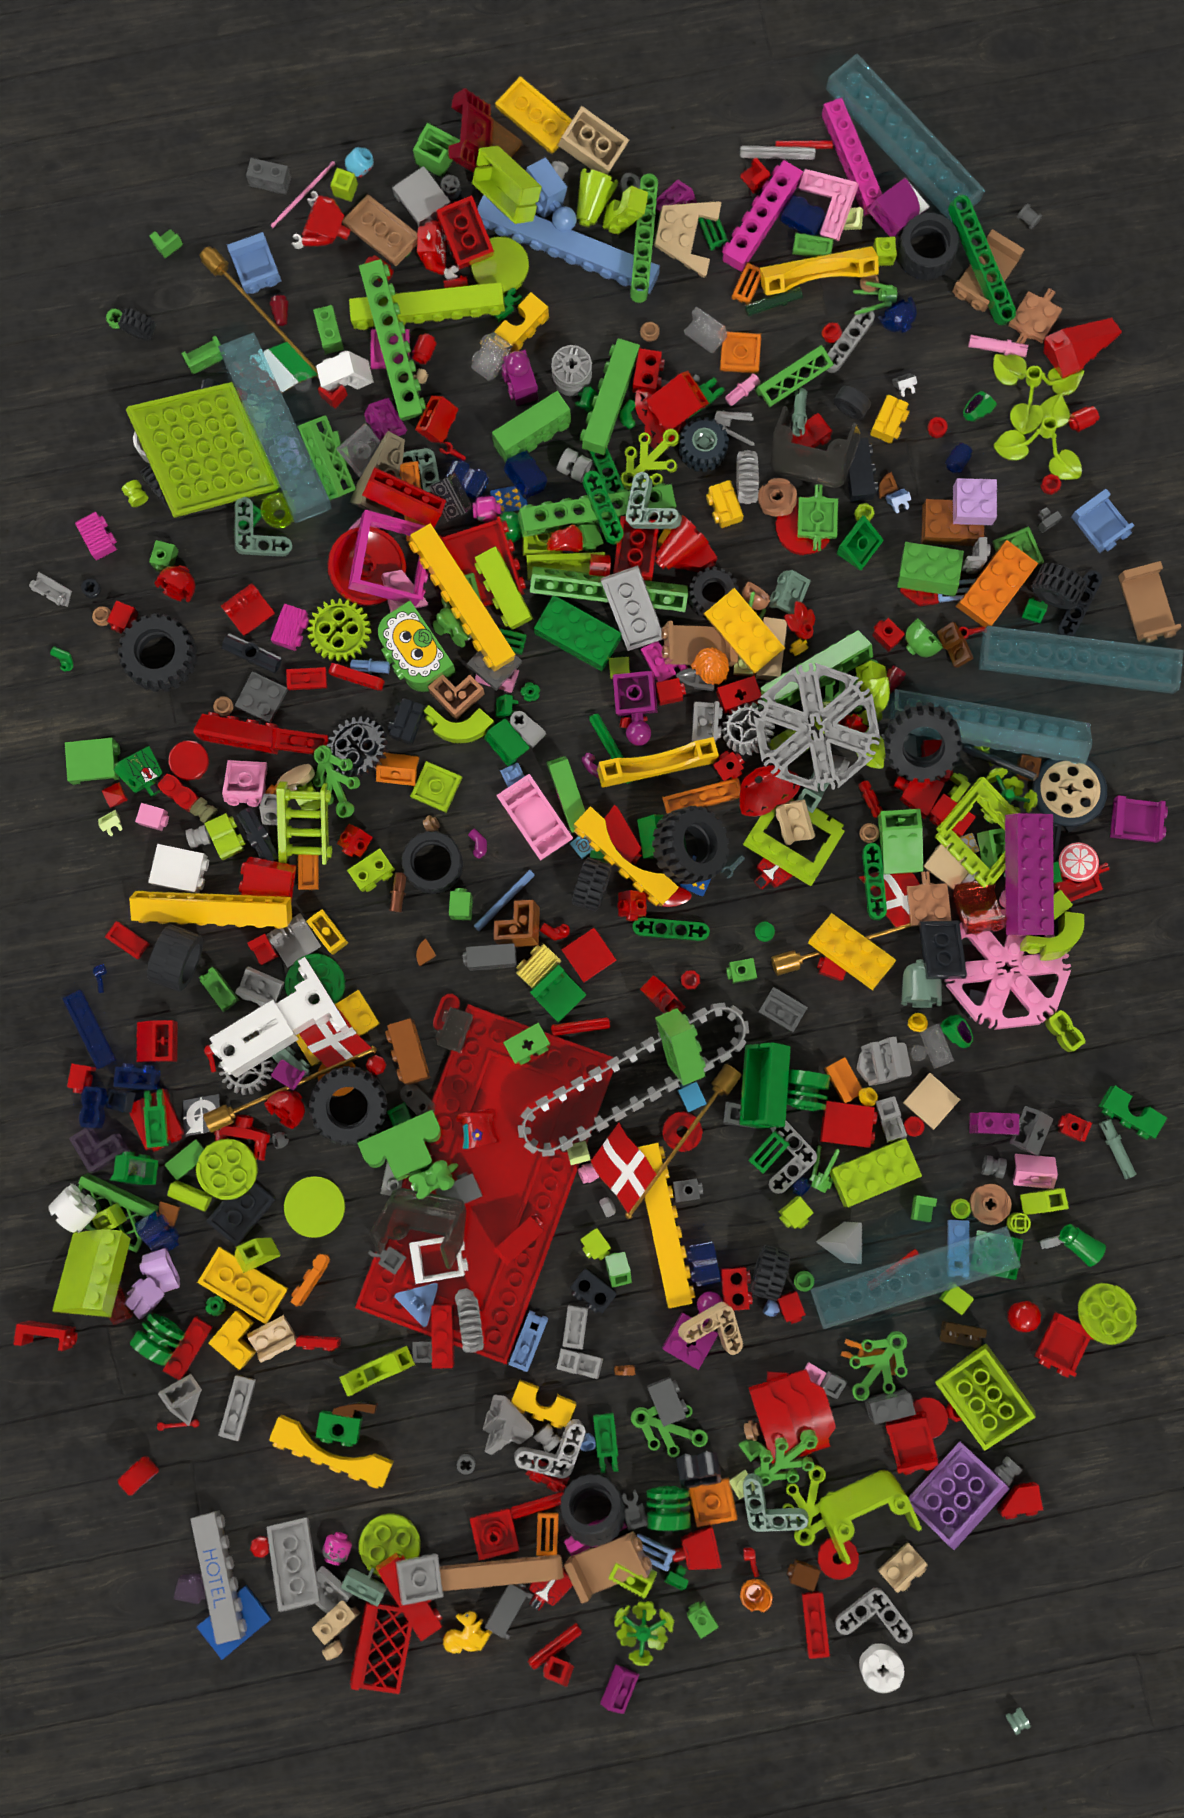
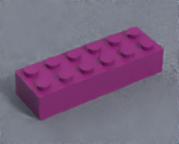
[1005,813,1054,935]

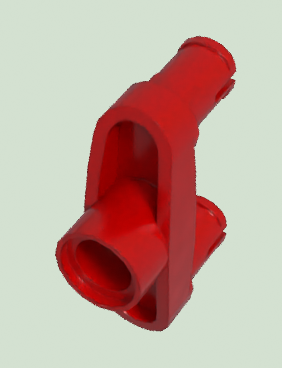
[214,1115,270,1161]

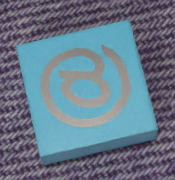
[570,836,593,859]

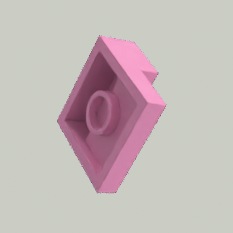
[222,760,268,807]

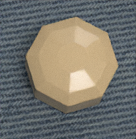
[322,1640,344,1660]

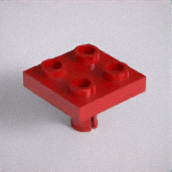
[470,1508,520,1560]

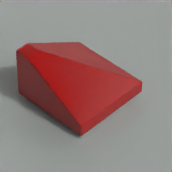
[102,782,128,808]

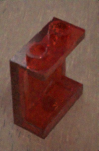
[953,881,1007,935]

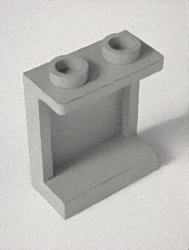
[393,166,450,227]

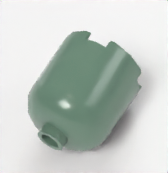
[901,959,942,1008]

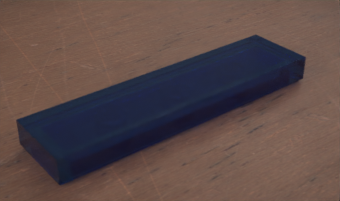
[63,990,116,1069]

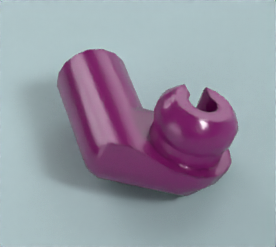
[468,828,487,858]

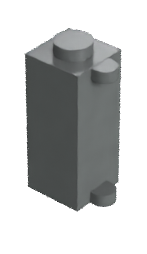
[485,1583,534,1639]

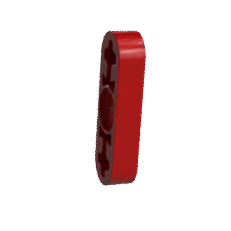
[328,663,385,691]

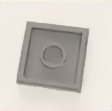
[396,1554,443,1605]

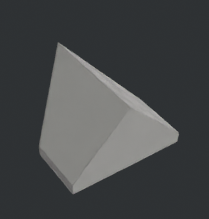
[816,1222,862,1264]
[158,1374,202,1426]

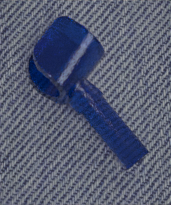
[93,964,107,993]

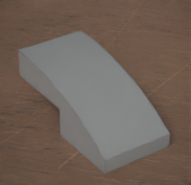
[876,1096,907,1143]
[556,1349,603,1379]

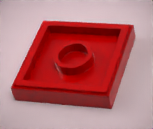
[562,928,617,983]

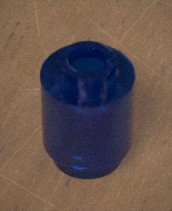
[945,443,972,473]

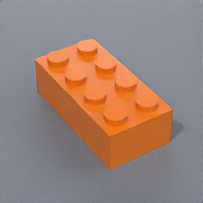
[956,540,1038,629]

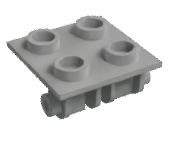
[267,913,321,968]

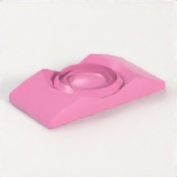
[497,774,573,861]

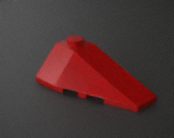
[1043,318,1121,379]

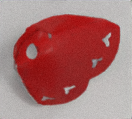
[635,388,686,449]
[740,765,800,816]

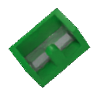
[110,1152,158,1185]

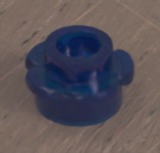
[793,1179,811,1197]

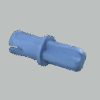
[350,659,390,674]

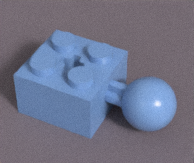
[526,157,577,232]

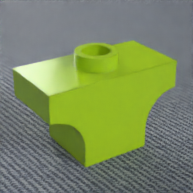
[295,781,321,810]

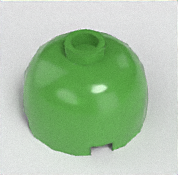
[905,618,943,658]

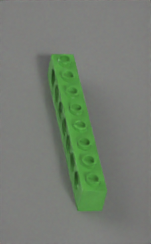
[359,259,426,421]
[518,483,676,537]
[530,566,688,612]

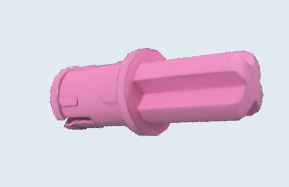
[725,374,761,406]

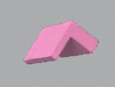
[1013,1154,1058,1189]

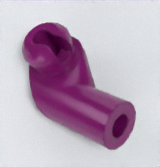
[582,752,600,780]

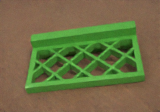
[78,1173,159,1253]

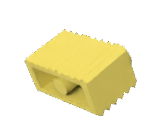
[516,944,561,989]

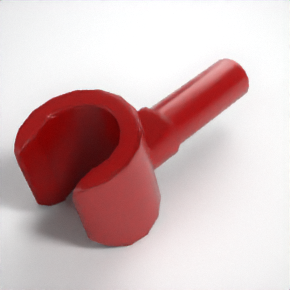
[439,442,466,461]
[959,626,985,640]
[620,716,647,728]
[204,1044,216,1072]
[743,1548,759,1577]

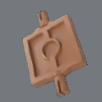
[1009,289,1062,344]
[907,871,951,927]

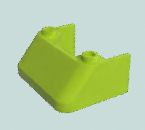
[819,1470,922,1564]

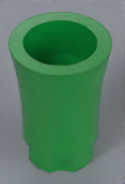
[1058,1224,1106,1267]

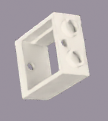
[409,1234,468,1284]

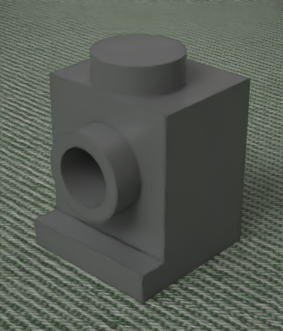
[673,1178,703,1202]

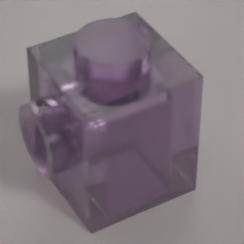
[174,1573,206,1604]

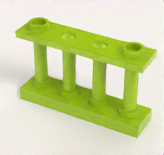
[276,781,332,864]

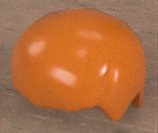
[740,1579,773,1612]

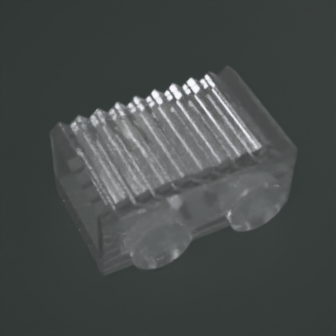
[471,332,513,380]

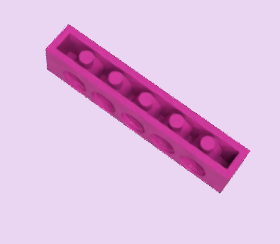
[822,98,882,216]
[722,160,803,272]

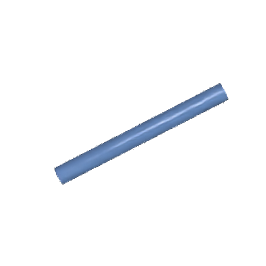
[474,870,535,931]

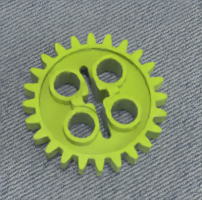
[307,598,372,662]

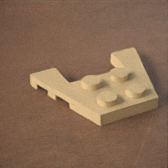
[654,202,722,278]

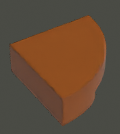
[878,472,898,498]
[416,939,437,966]
[159,1201,180,1227]
[614,1365,635,1376]

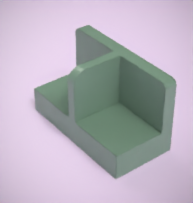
[341,1568,387,1607]

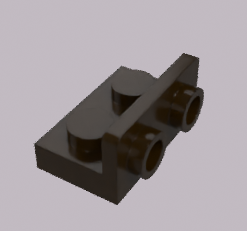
[939,1321,987,1348]

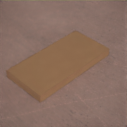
[342,195,418,266]

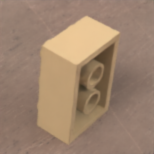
[558,106,629,175]

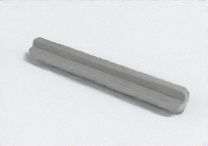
[740,146,815,160]

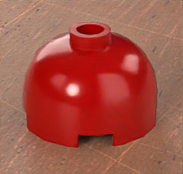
[155,565,196,602]
[264,1090,305,1129]

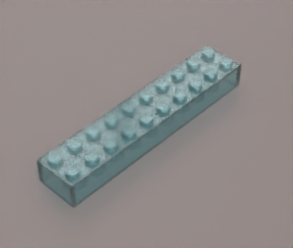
[826,54,985,224]
[218,332,331,523]
[979,626,1184,694]
[890,689,1092,764]
[810,1226,1021,1329]

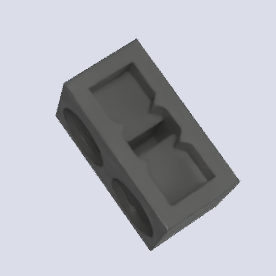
[246,158,291,195]

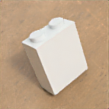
[148,844,209,893]

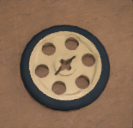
[1032,754,1107,826]

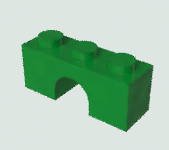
[1098,1086,1167,1140]

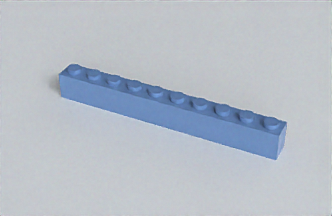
[477,195,659,294]

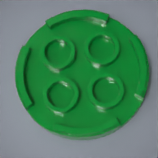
[285,954,345,1005]

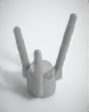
[715,410,754,446]

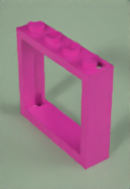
[348,510,429,606]

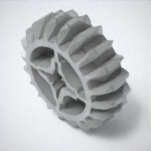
[736,450,759,504]
[722,702,775,755]
[219,1049,273,1095]
[457,1296,484,1353]

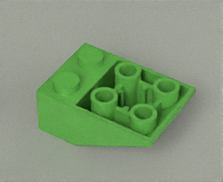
[878,809,923,875]

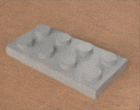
[601,566,662,651]
[267,1517,321,1612]

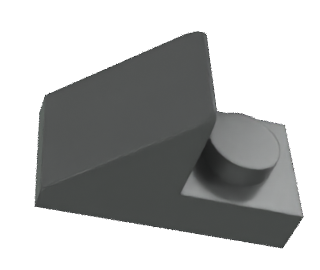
[724,1102,753,1128]

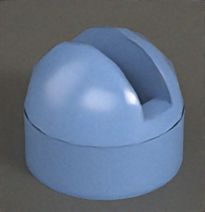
[763,1299,780,1317]
[580,1433,596,1451]

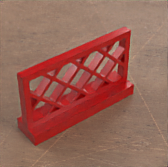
[350,1601,412,1694]

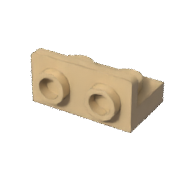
[776,799,815,845]
[247,1315,296,1362]
[878,1542,927,1593]
[312,1600,360,1645]

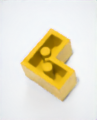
[209,1309,256,1370]

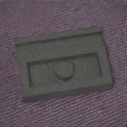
[759,987,808,1033]

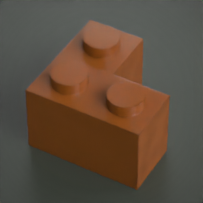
[494,900,540,947]

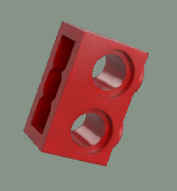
[633,348,665,393]
[721,1267,753,1310]

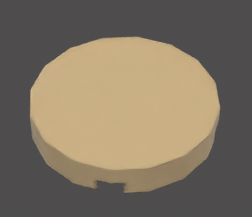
[277,764,315,791]

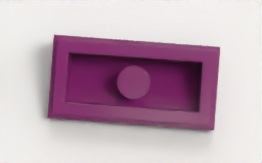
[601,1665,639,1714]

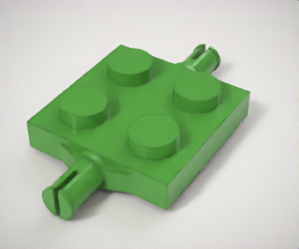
[797,484,838,551]

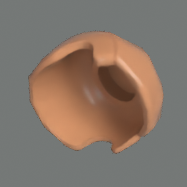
[742,582,770,610]

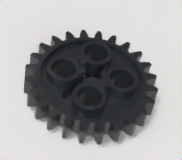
[326,716,389,778]

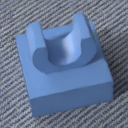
[885,489,911,513]
[500,763,525,787]

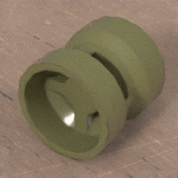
[190,797,218,824]

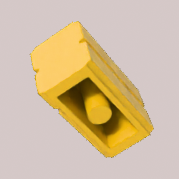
[870,395,910,443]
[706,480,743,528]
[306,910,348,955]

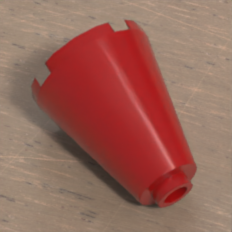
[655,515,709,570]

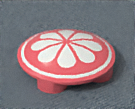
[1059,843,1099,882]

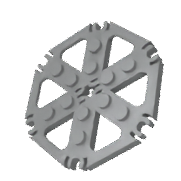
[753,663,880,792]

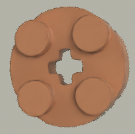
[758,478,797,516]
[970,1184,1011,1225]

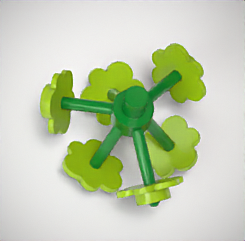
[981,768,1038,824]
[615,1601,674,1666]

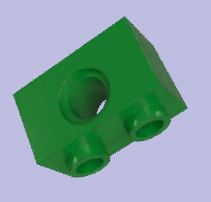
[316,1410,362,1447]

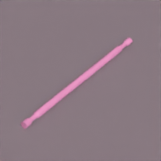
[271,161,335,228]

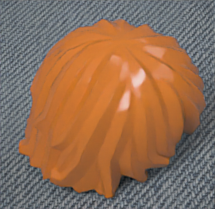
[691,647,729,685]

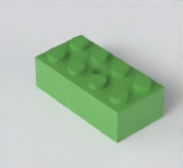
[492,391,571,464]

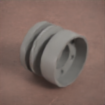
[551,345,592,396]

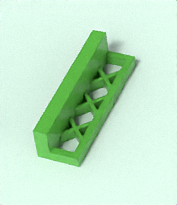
[755,345,834,407]
[298,415,356,500]

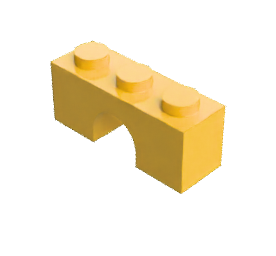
[493,293,549,354]
[511,1379,576,1429]

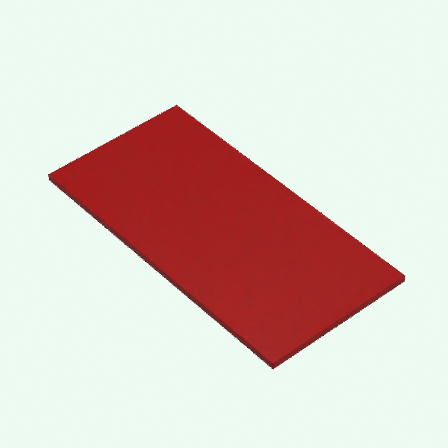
[355,1004,614,1365]

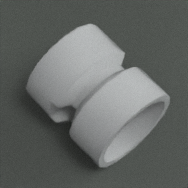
[557,448,592,483]

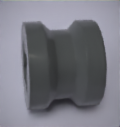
[441,175,461,200]

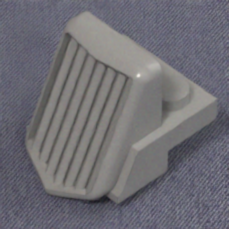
[856,1037,912,1086]
[483,1395,534,1455]

